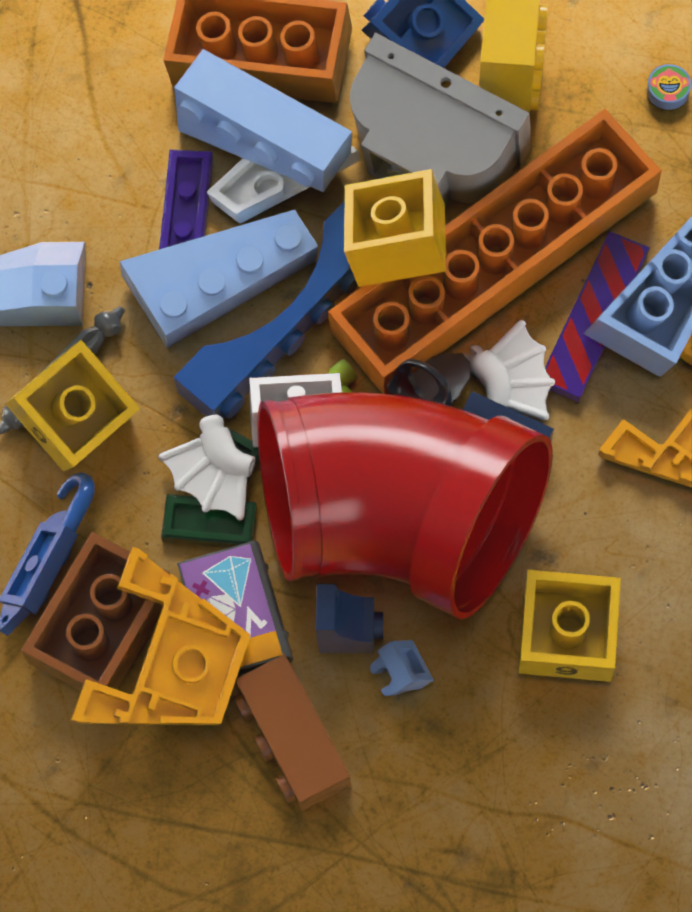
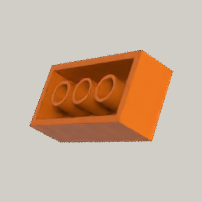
[163,0,352,103]

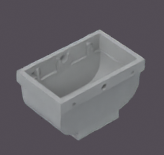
[350,32,532,208]

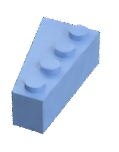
[174,49,352,192]
[583,216,692,377]

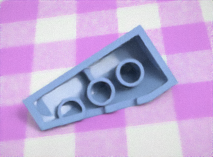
[0,242,86,326]

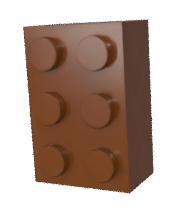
[21,532,172,692]

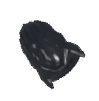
[387,353,471,406]

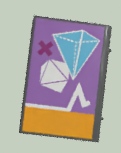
[177,541,293,679]

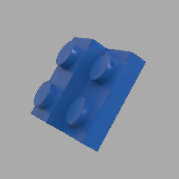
[362,0,484,68]

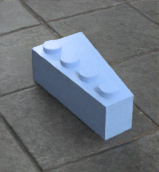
[120,210,318,348]

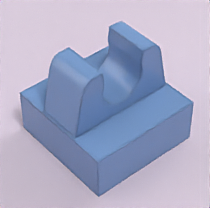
[370,640,434,696]

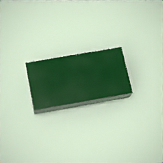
[161,494,257,548]

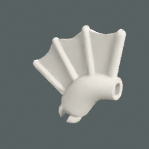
[464,320,555,420]
[158,415,255,521]

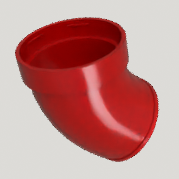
[257,392,553,619]

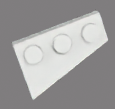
[207,146,361,224]

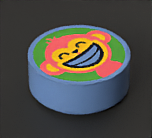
[647,64,691,110]

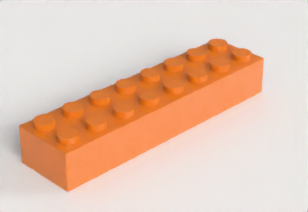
[328,108,662,394]

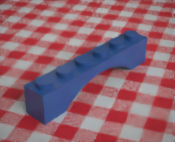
[173,200,358,419]

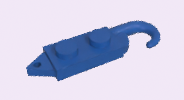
[0,472,95,636]

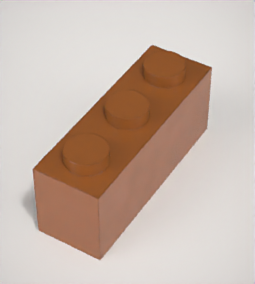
[232,654,351,811]

